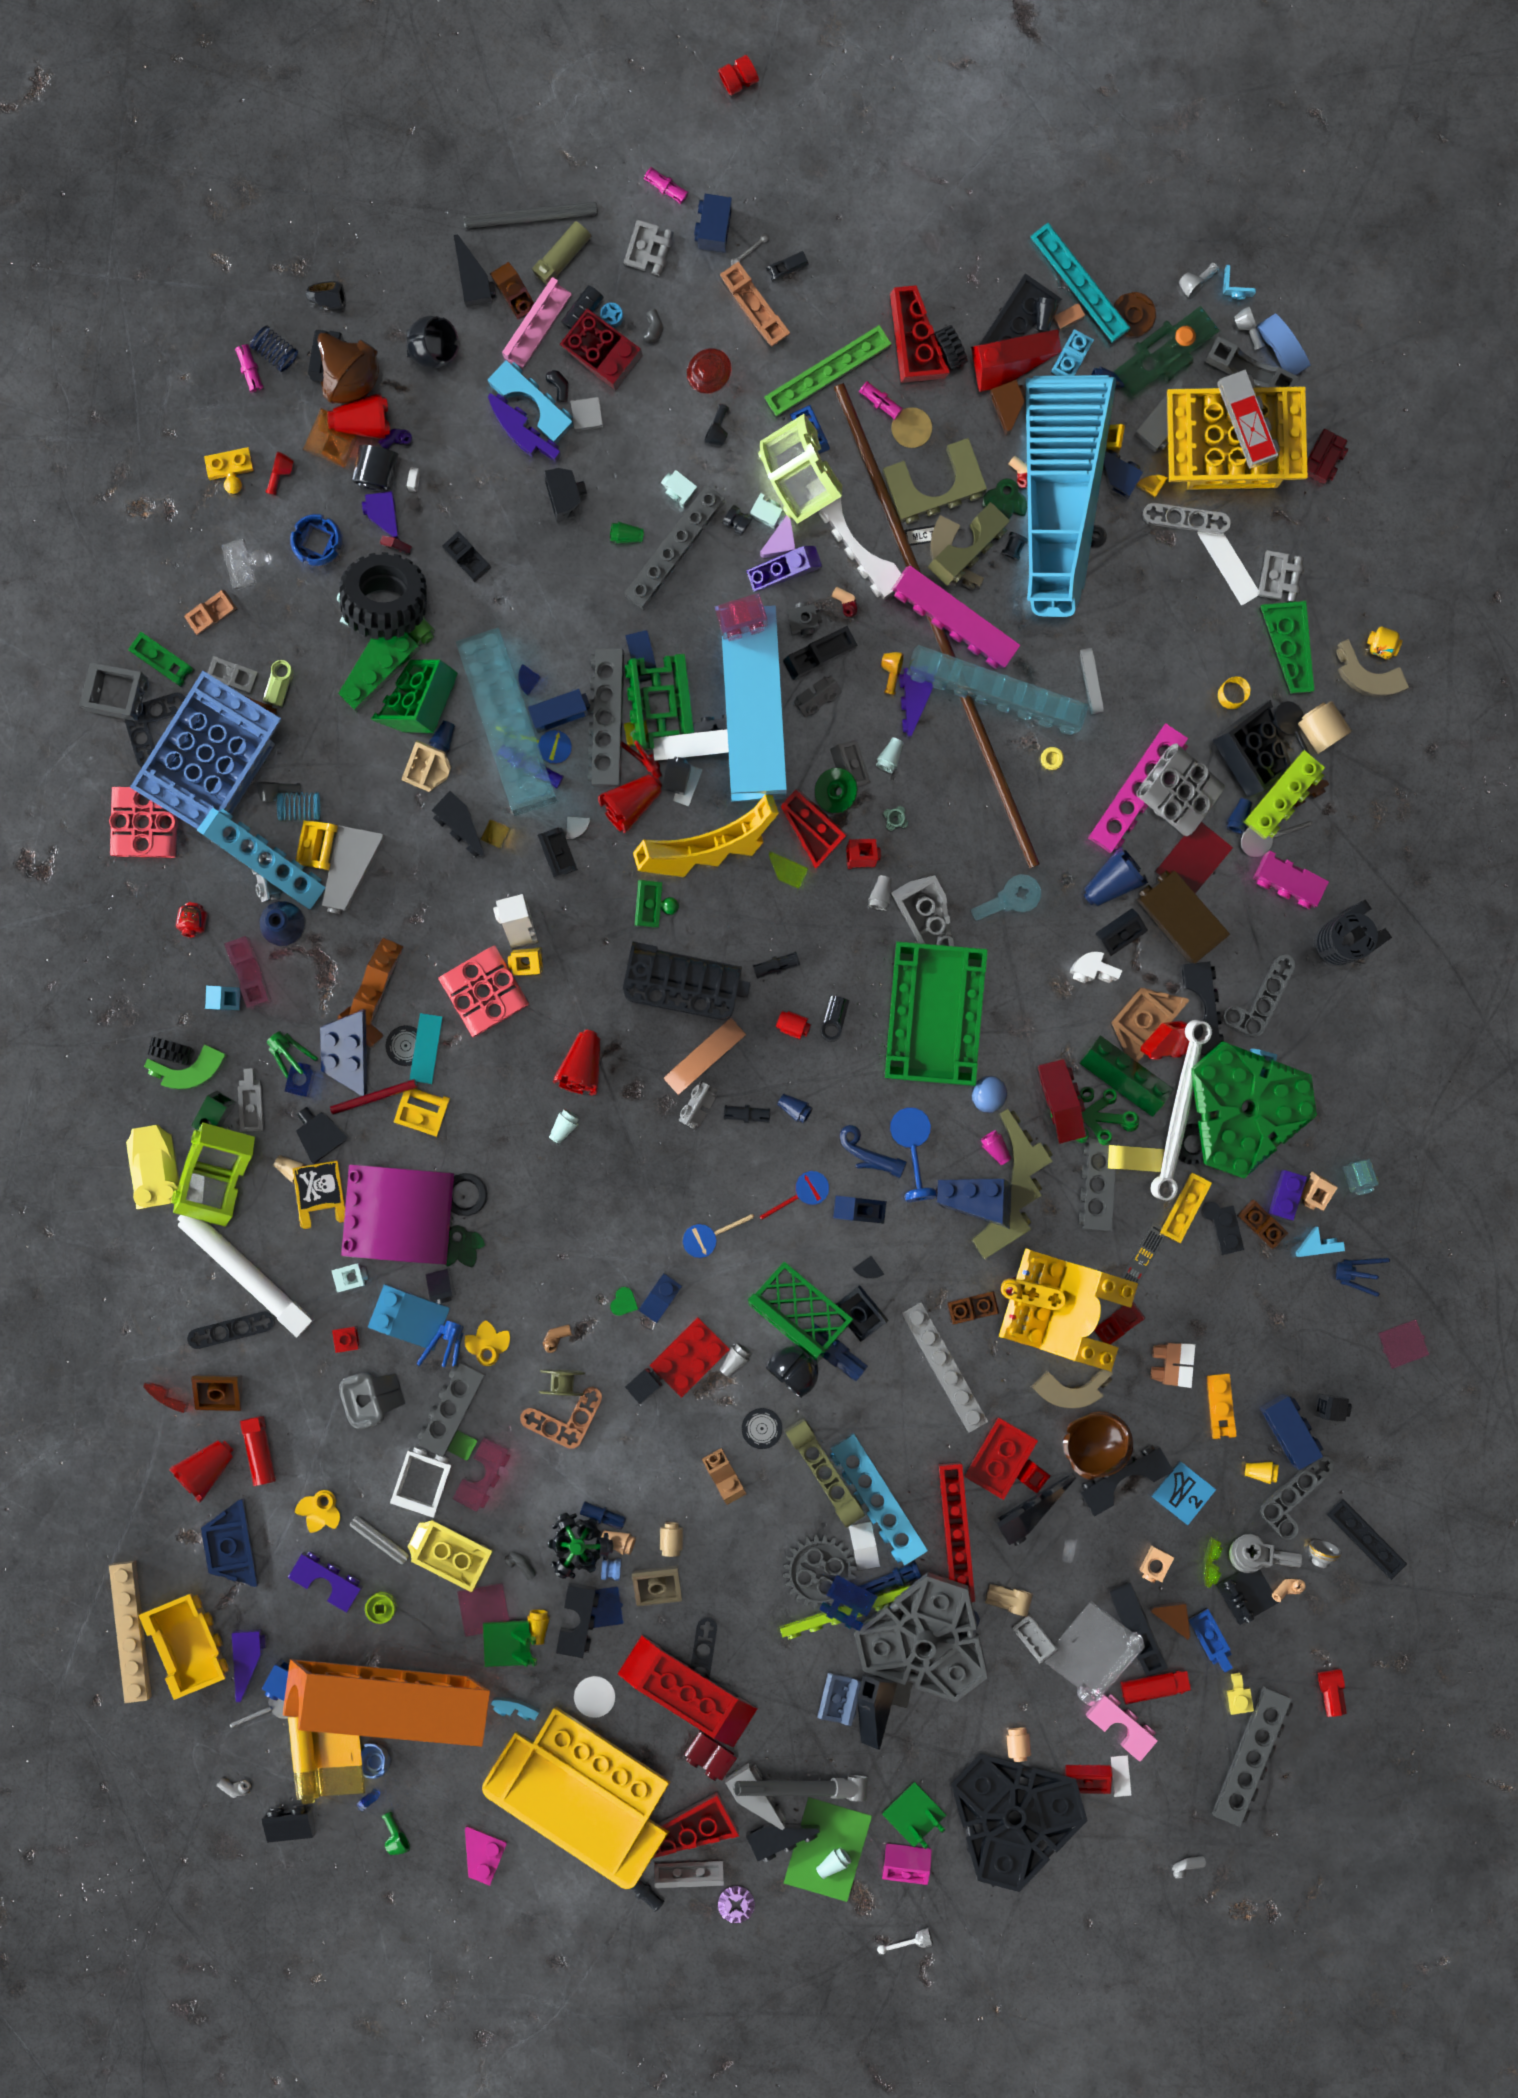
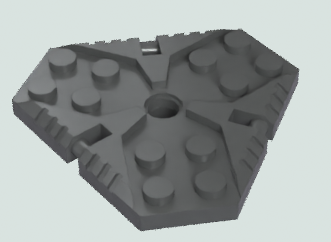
[854,1572,988,1702]

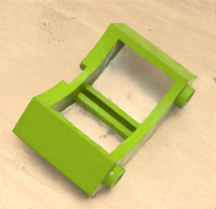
[171,1123,255,1227]

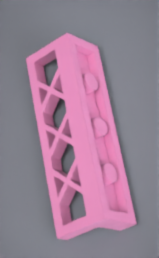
[502,277,572,370]

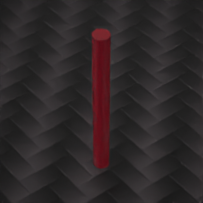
[330,1079,418,1115]

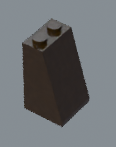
[1136,870,1230,964]

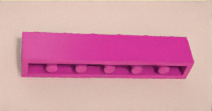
[891,566,1020,669]

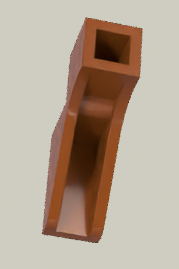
[349,938,404,1025]

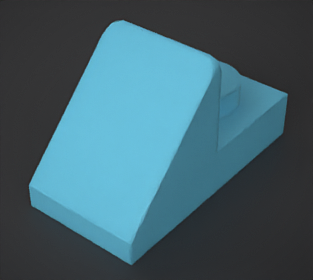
[1296,1226,1345,1257]

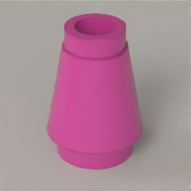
[981,1130,1012,1165]

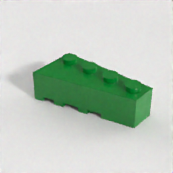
[338,632,421,712]

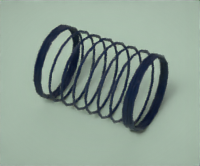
[250,325,298,372]

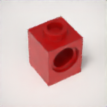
[332,1326,361,1353]

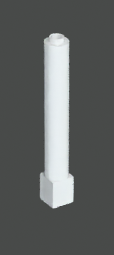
[178,1215,314,1337]

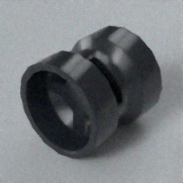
[722,504,753,536]

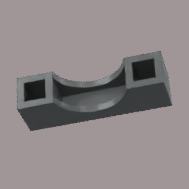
[1205,336,1299,388]

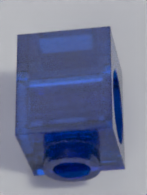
[284,1062,316,1097]

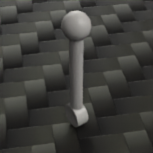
[731,233,769,265]

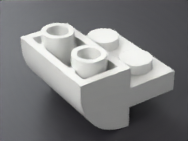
[1069,952,1122,983]

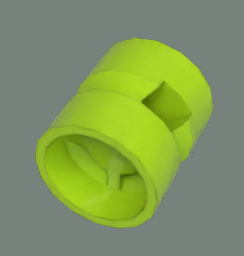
[365,1591,398,1624]

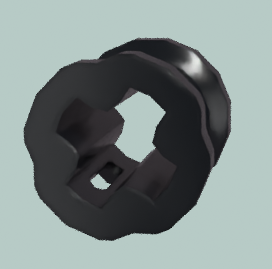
[1001,532,1028,561]

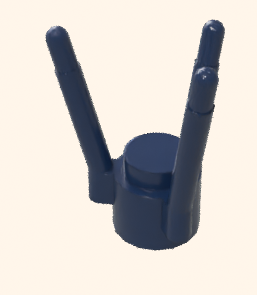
[1336,1258,1390,1297]

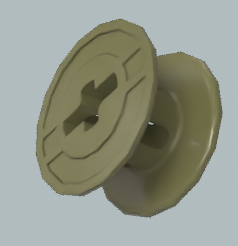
[539,1369,586,1396]

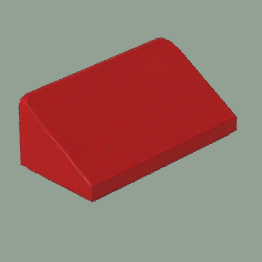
[1065,1765,1112,1794]

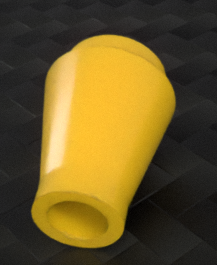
[1245,1462,1279,1484]
[527,1609,550,1645]

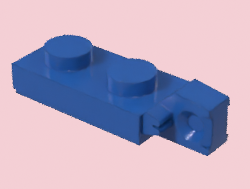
[1188,1609,1233,1672]

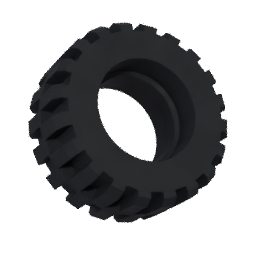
[340,552,427,640]

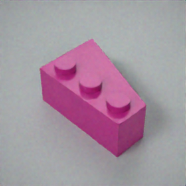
[1253,851,1329,909]

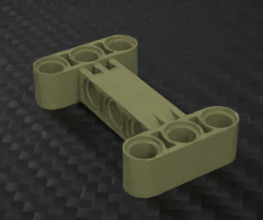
[785,1417,866,1528]

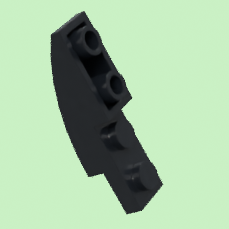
[1110,1583,1168,1677]

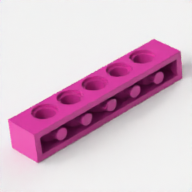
[1088,723,1188,853]

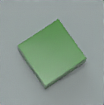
[447,1430,478,1461]

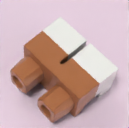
[1150,1342,1195,1388]

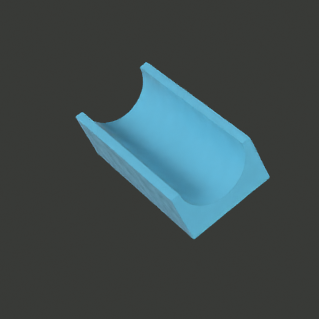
[720,605,787,802]

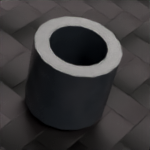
[352,445,399,492]

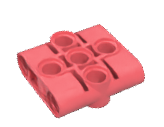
[109,787,178,858]
[438,945,529,1037]

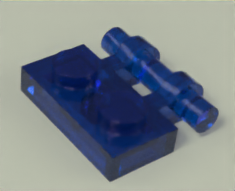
[819,1575,878,1632]

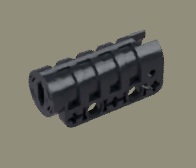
[1313,899,1392,967]

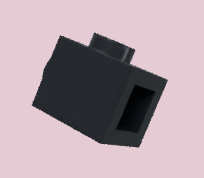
[625,1368,663,1404]

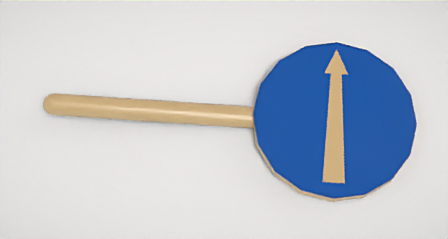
[683,1214,754,1258]

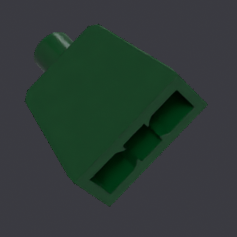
[191,1091,236,1130]

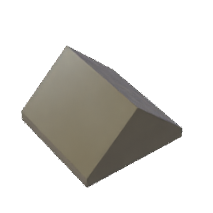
[632,1565,682,1606]

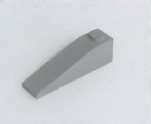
[891,875,954,946]

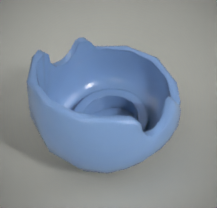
[972,1076,1007,1113]
[357,1743,391,1779]

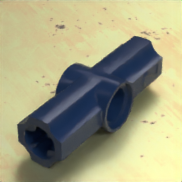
[807,1323,868,1381]

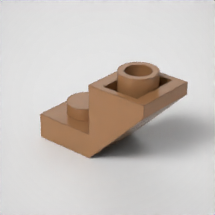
[702,1448,746,1505]

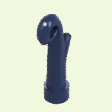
[840,1125,907,1178]

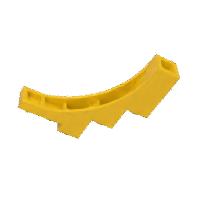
[633,794,779,877]

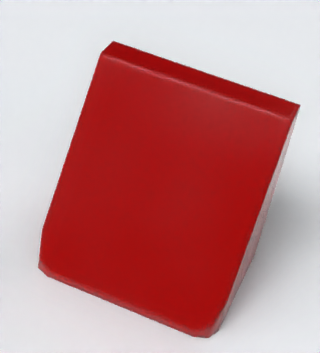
[1017,1459,1051,1493]

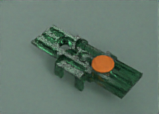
[1114,306,1220,396]

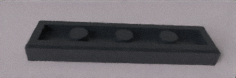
[1326,1498,1407,1580]

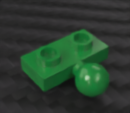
[635,880,679,928]

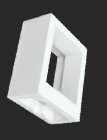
[390,1447,453,1518]

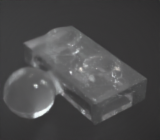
[221,539,269,590]

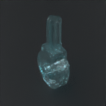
[971,874,1042,921]

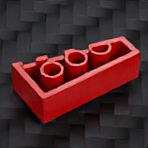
[653,1791,739,1858]

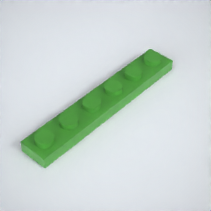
[764,325,891,417]

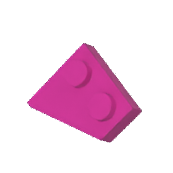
[465,1825,508,1886]

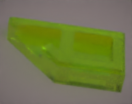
[769,851,808,889]

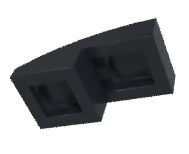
[442,531,491,582]

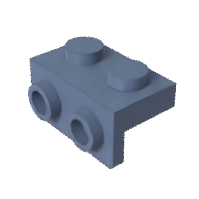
[817,1673,861,1726]

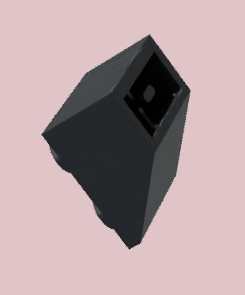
[262,1804,315,1843]

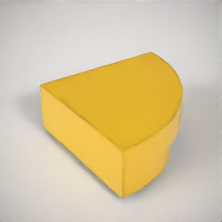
[1136,475,1167,498]

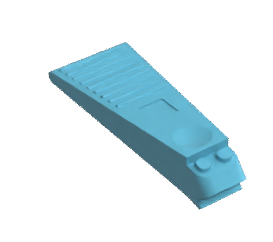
[1026,375,1116,617]

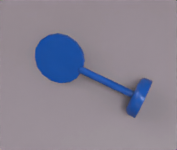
[890,1107,937,1202]

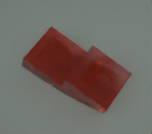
[143,1382,189,1413]

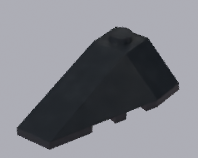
[994,1473,1076,1546]

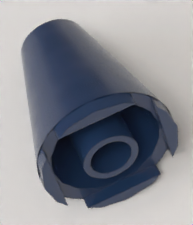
[1084,846,1149,906]

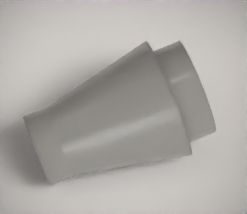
[868,875,892,911]
[720,1343,752,1378]

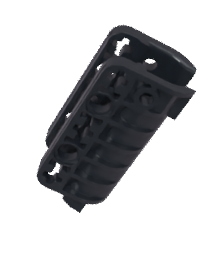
[623,941,750,1020]

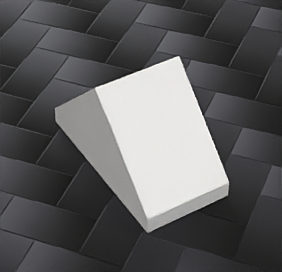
[849,1521,880,1571]

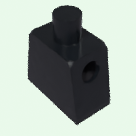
[296,1106,350,1164]

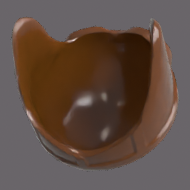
[318,333,379,404]
[1063,1411,1133,1480]

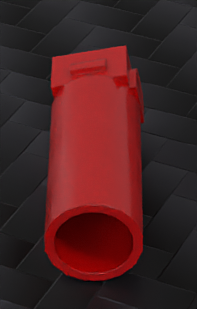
[240,1416,276,1486]
[1121,1671,1191,1705]

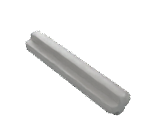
[350,1516,409,1565]

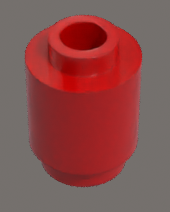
[776,1011,811,1040]

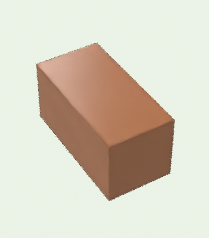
[1053,303,1085,331]

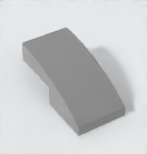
[207,656,257,693]

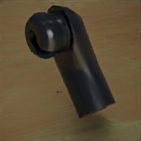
[546,370,569,402]

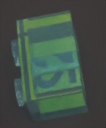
[1341,1159,1379,1195]

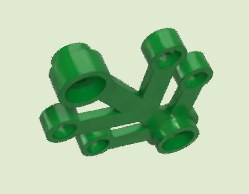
[1051,1087,1139,1145]

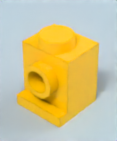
[508,947,543,976]

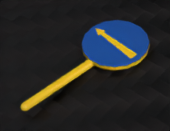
[497,729,572,764]

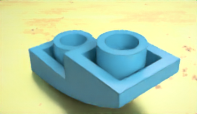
[1051,329,1094,376]
[491,1697,540,1721]

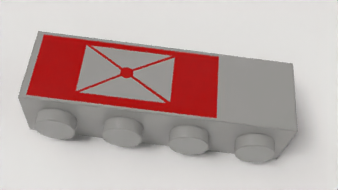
[1217,369,1280,469]

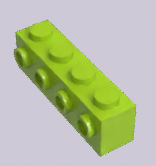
[1244,750,1325,840]

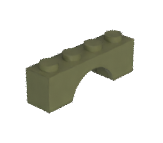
[928,502,1010,586]

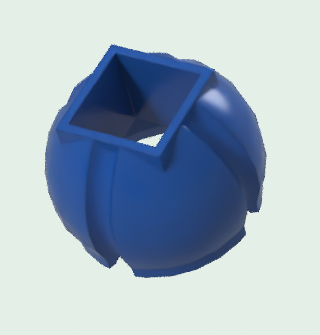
[290,514,343,566]

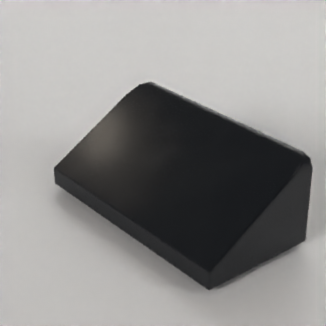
[1096,909,1148,956]

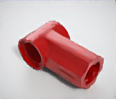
[1318,1669,1347,1717]

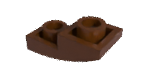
[1237,1200,1288,1249]
[947,1291,999,1325]

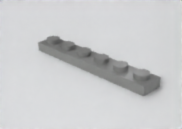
[901,1302,988,1433]

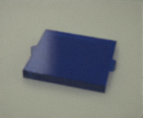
[591,1586,623,1628]

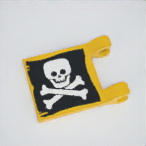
[292,1160,345,1229]

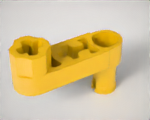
[1001,1278,1065,1310]

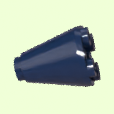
[260,901,305,946]

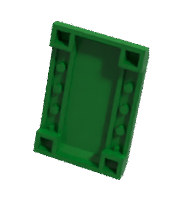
[885,941,988,1086]

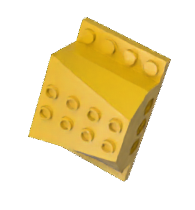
[1167,387,1307,490]

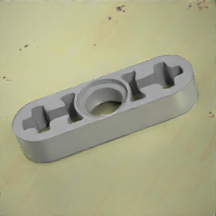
[1080,648,1104,714]

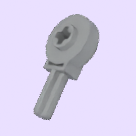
[1229,1534,1303,1573]

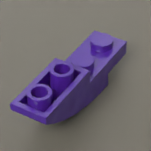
[488,393,561,462]

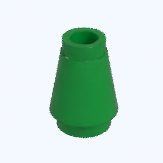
[610,521,644,544]

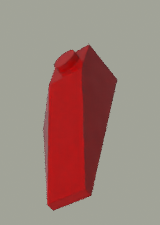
[971,329,1062,392]

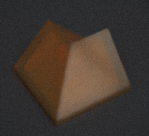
[303,408,359,468]

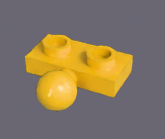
[204,447,254,494]

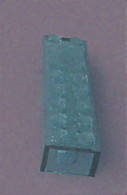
[456,627,558,816]

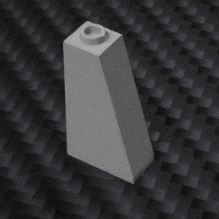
[322,825,385,914]

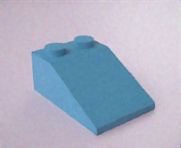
[368,1284,450,1351]

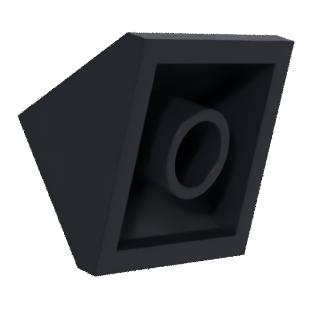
[836,1285,889,1342]

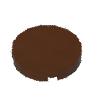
[1113,292,1156,338]

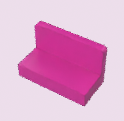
[882,1843,932,1885]

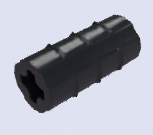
[561,285,604,330]

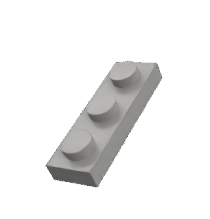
[654,1861,724,1888]

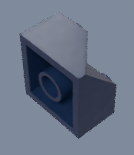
[694,193,732,253]

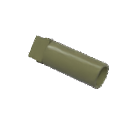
[532,221,592,285]

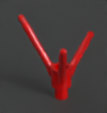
[622,731,662,778]

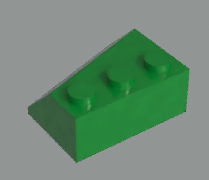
[371,659,458,733]

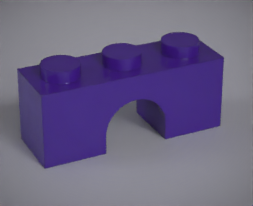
[288,1551,363,1613]

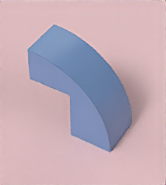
[1257,313,1311,375]

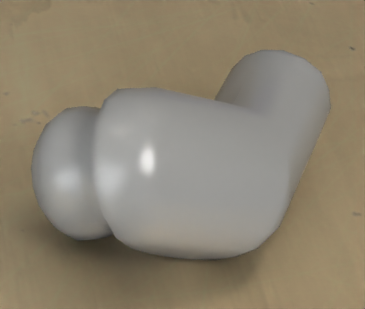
[217,1777,251,1798]
[1172,1856,1206,1878]

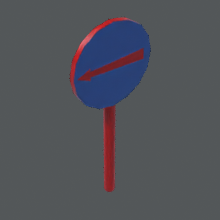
[760,1171,829,1219]

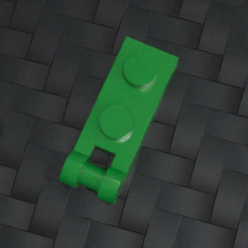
[128,632,194,687]

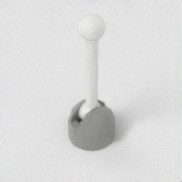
[878,1928,933,1954]

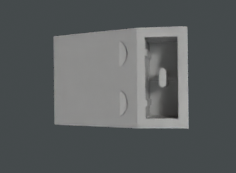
[725,1762,786,1830]

